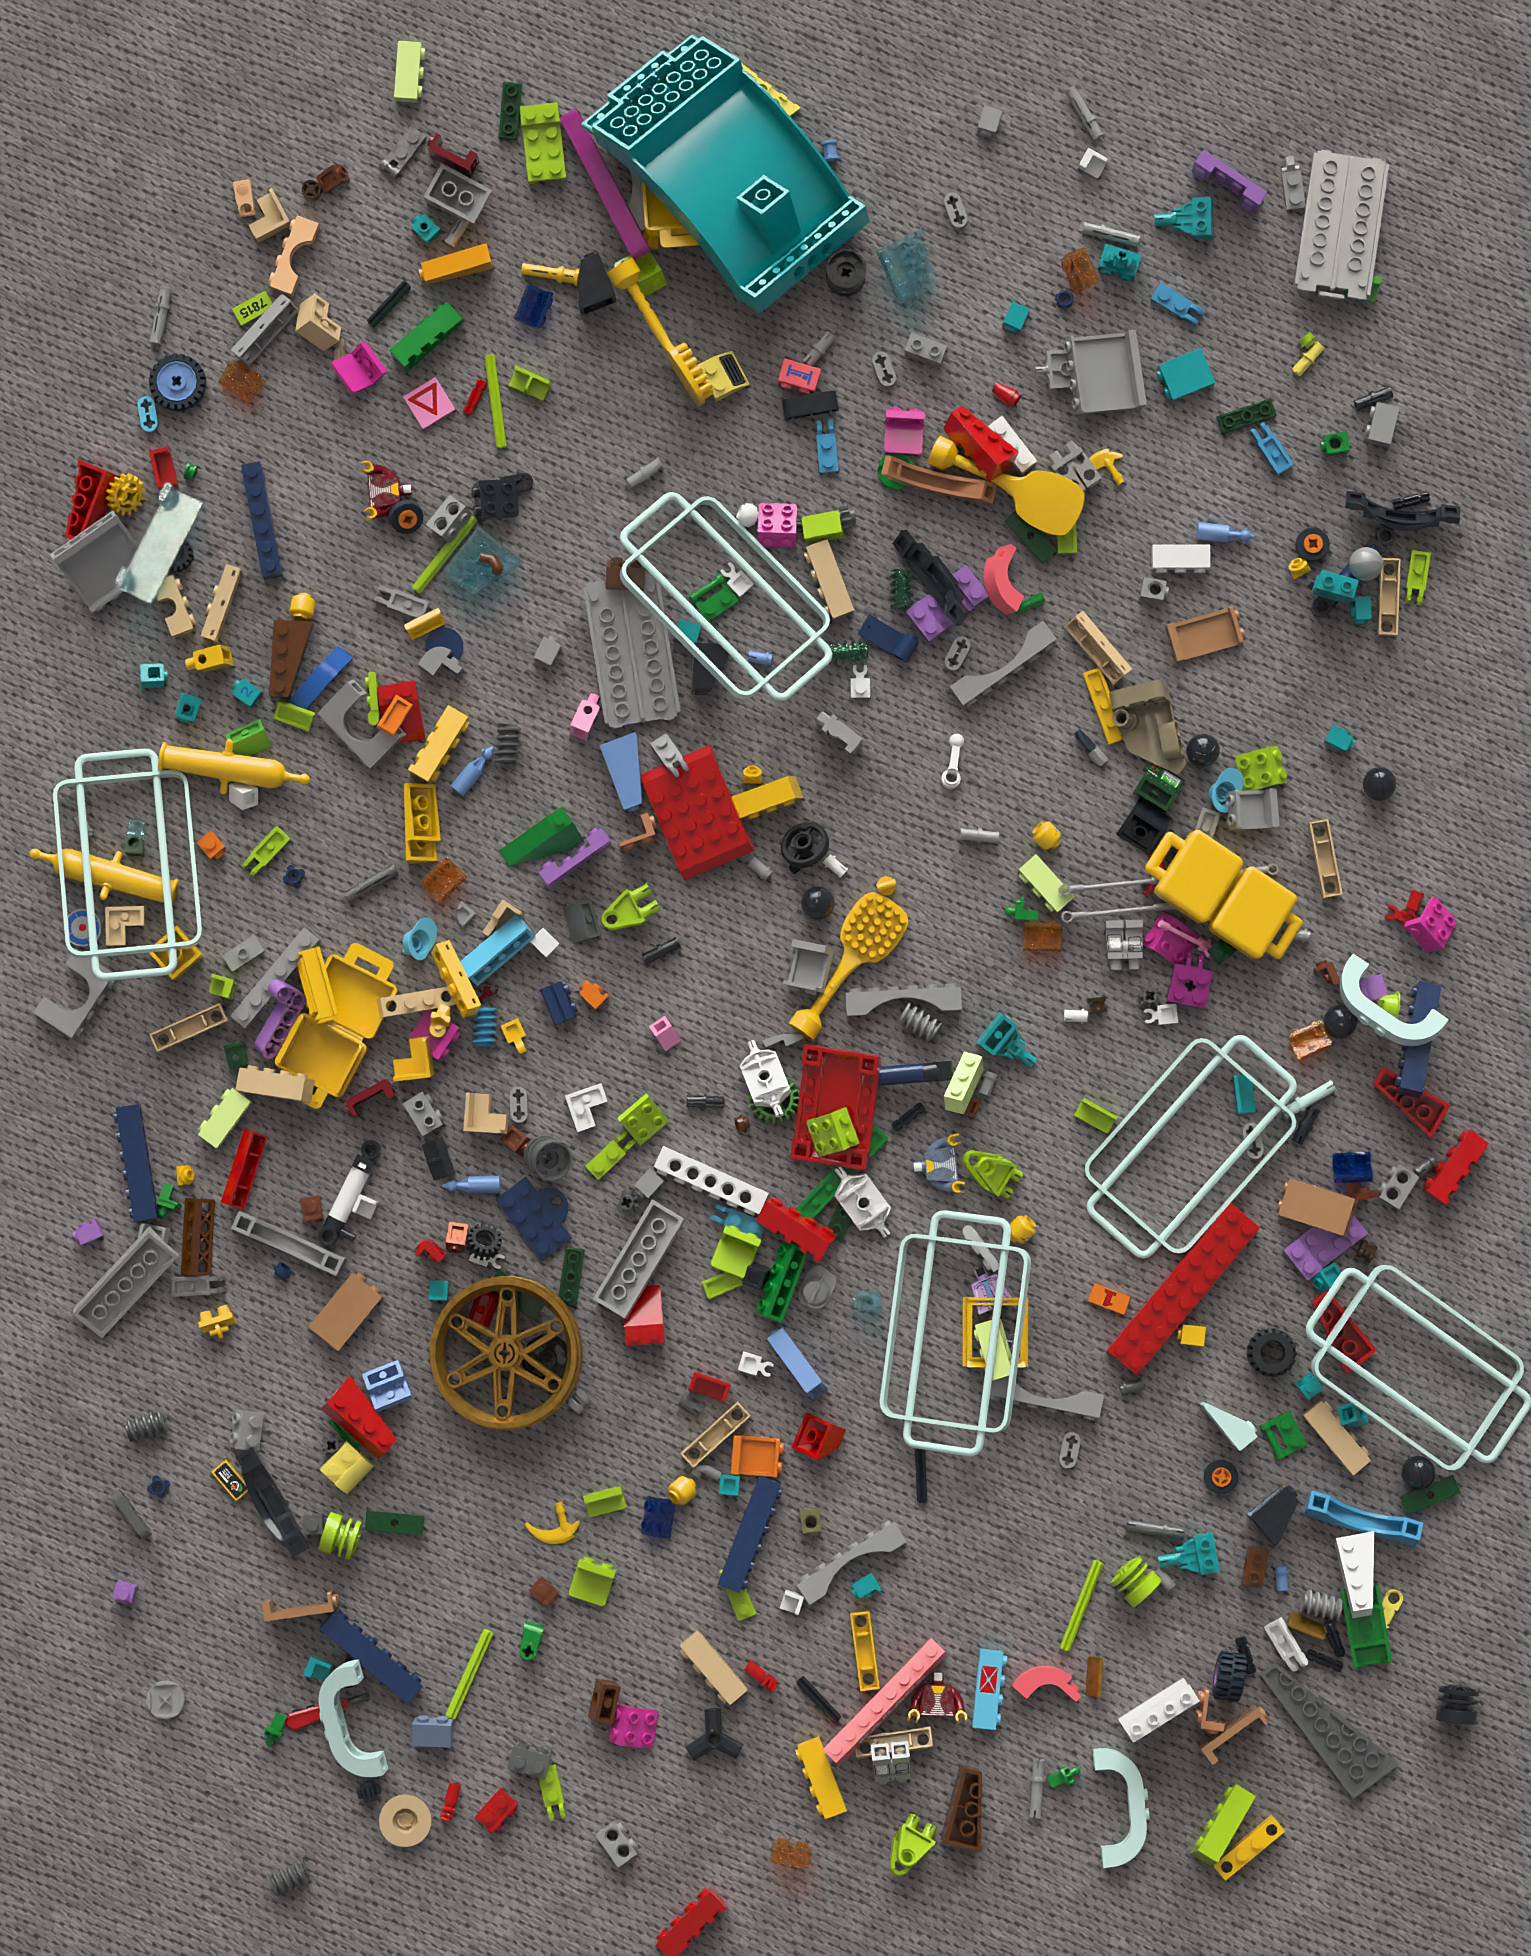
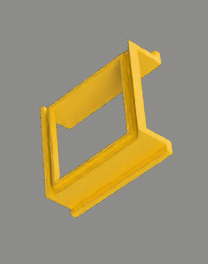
[295,946,338,1026]
[962,1297,1028,1367]

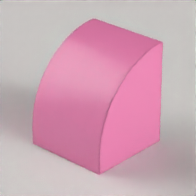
[649,1016,681,1051]

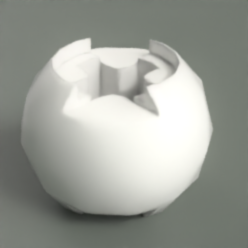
[736,503,759,527]

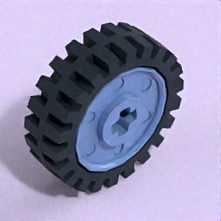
[149,353,207,412]

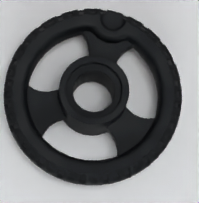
[781,822,829,868]
[522,1334,567,1384]

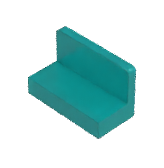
[1232,1074,1256,1114]

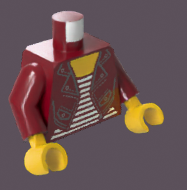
[360,461,412,521]
[907,1672,967,1724]

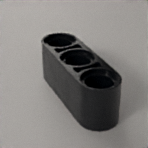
[782,390,839,420]

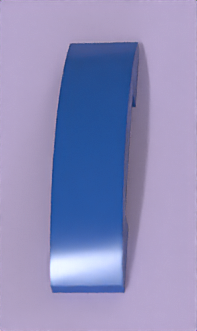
[288,646,353,710]

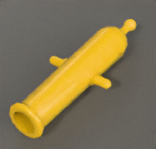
[158,739,310,795]
[30,848,179,906]

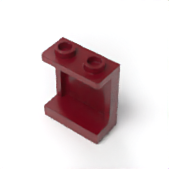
[427,132,479,178]
[344,1079,397,1118]

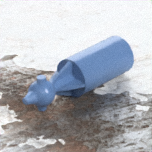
[1196,522,1255,544]
[450,746,494,796]
[442,1176,500,1194]

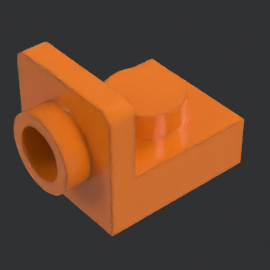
[197,831,226,860]

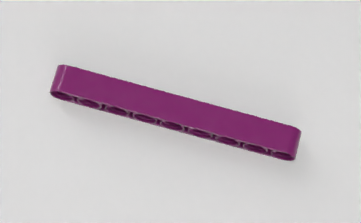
[560,108,651,260]

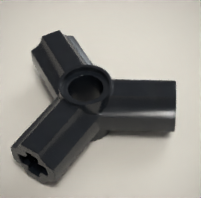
[685,1708,744,1761]

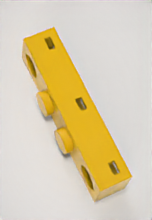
[431,940,481,1018]
[850,1610,880,1691]
[1213,1815,1285,1881]

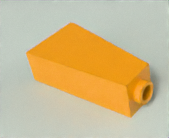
[419,243,493,285]

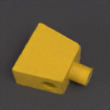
[185,645,234,672]

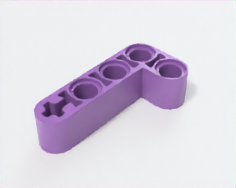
[254,980,306,1059]

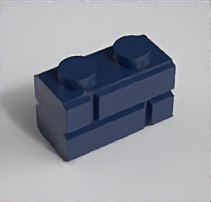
[540,981,578,1026]

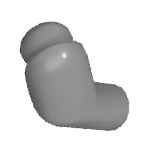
[691,1464,721,1481]

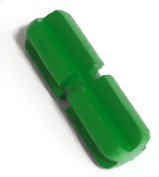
[1015,593,1046,615]

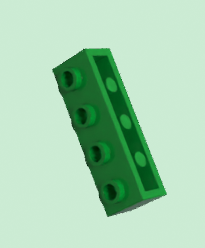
[756,1241,808,1322]

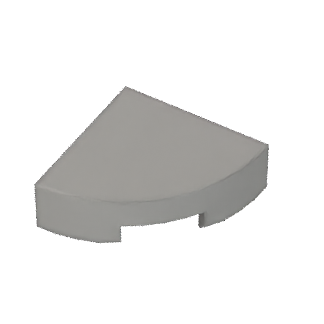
[457,901,476,928]

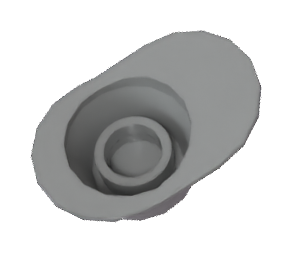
[798,1265,836,1309]

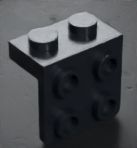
[471,479,519,522]

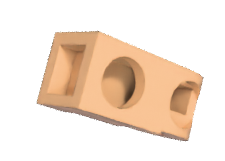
[233,179,256,217]

